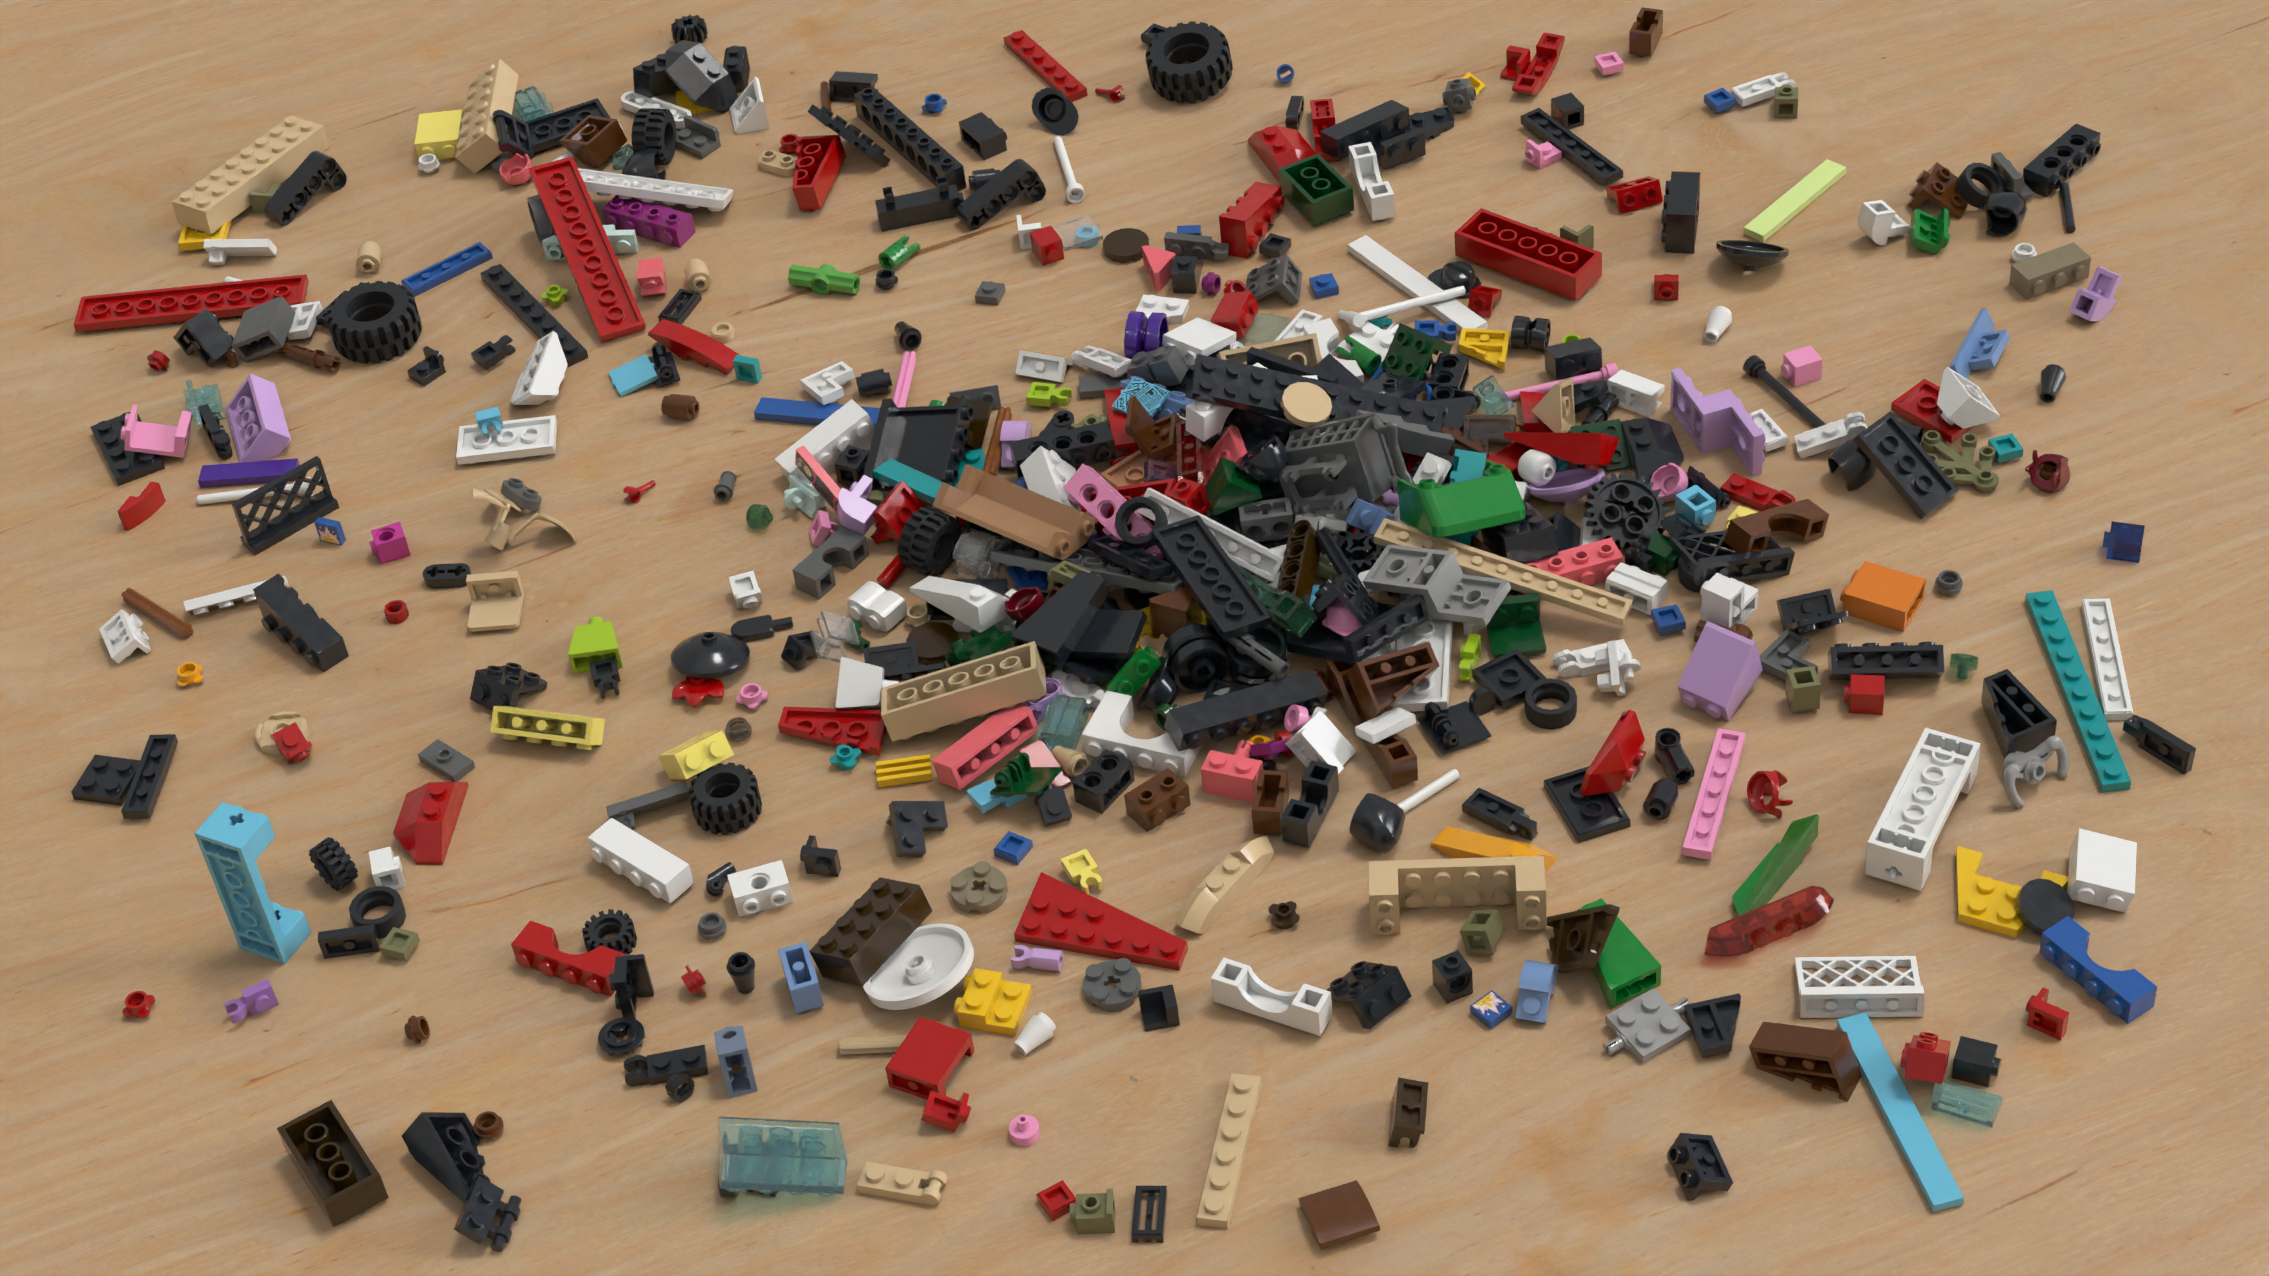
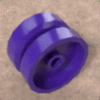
[1124,311,1169,359]

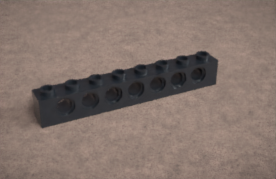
[853,86,967,191]

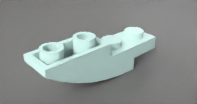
[542,225,639,261]

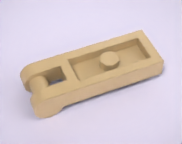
[857,1161,948,1206]

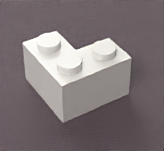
[1700,573,1759,628]

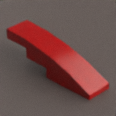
[1310,98,1340,162]
[648,319,740,375]
[1104,387,1138,450]

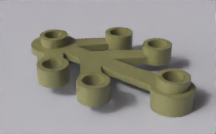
[1921,430,1999,493]

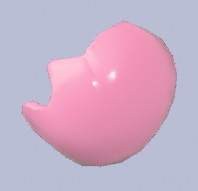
[1650,463,1688,502]

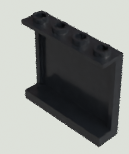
[1225,347,1338,445]
[863,396,974,492]
[1282,594,1429,664]

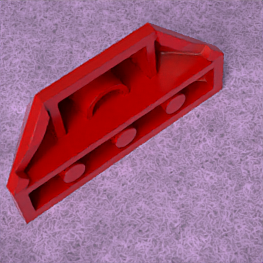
[1248,126,1316,182]
[1579,710,1646,796]
[393,782,469,865]

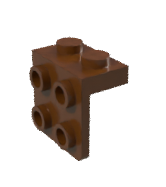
[1907,162,1968,218]
[1125,396,1181,462]

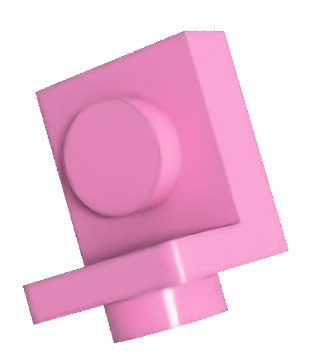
[1525,139,1562,169]

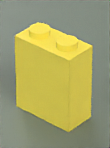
[414,109,464,160]
[658,730,734,780]

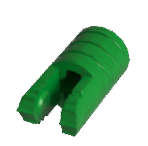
[878,234,921,270]
[1335,335,1382,374]

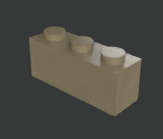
[2009,242,2091,299]

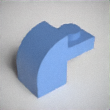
[1345,498,1395,535]
[1515,960,1559,1023]

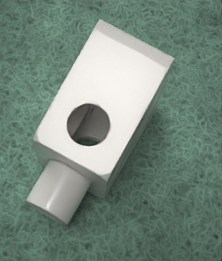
[835,657,899,709]

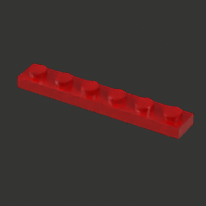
[1003,30,1088,102]

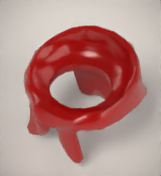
[1747,770,1793,818]

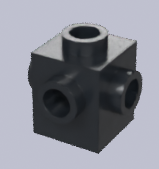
[834,445,869,486]

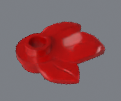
[672,676,724,708]

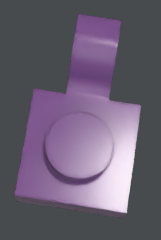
[224,979,279,1023]

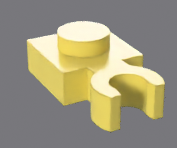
[1061,849,1103,895]

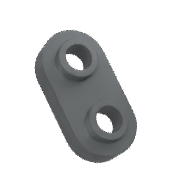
[500,478,542,510]

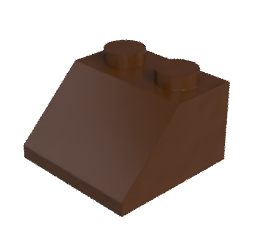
[559,115,628,167]

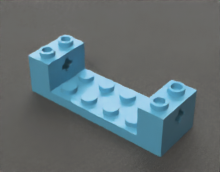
[194,802,311,964]

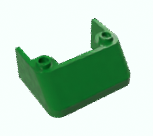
[1397,460,1526,537]

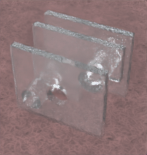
[810,610,860,663]

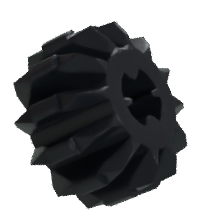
[671,14,708,44]

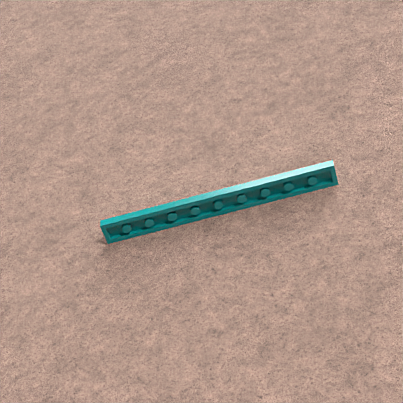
[2025,590,2131,793]

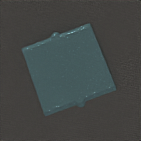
[1238,312,1290,344]

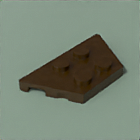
[1547,904,1620,974]

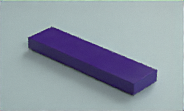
[198,458,300,488]

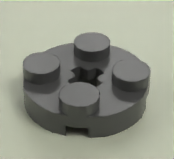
[1083,958,1142,1012]

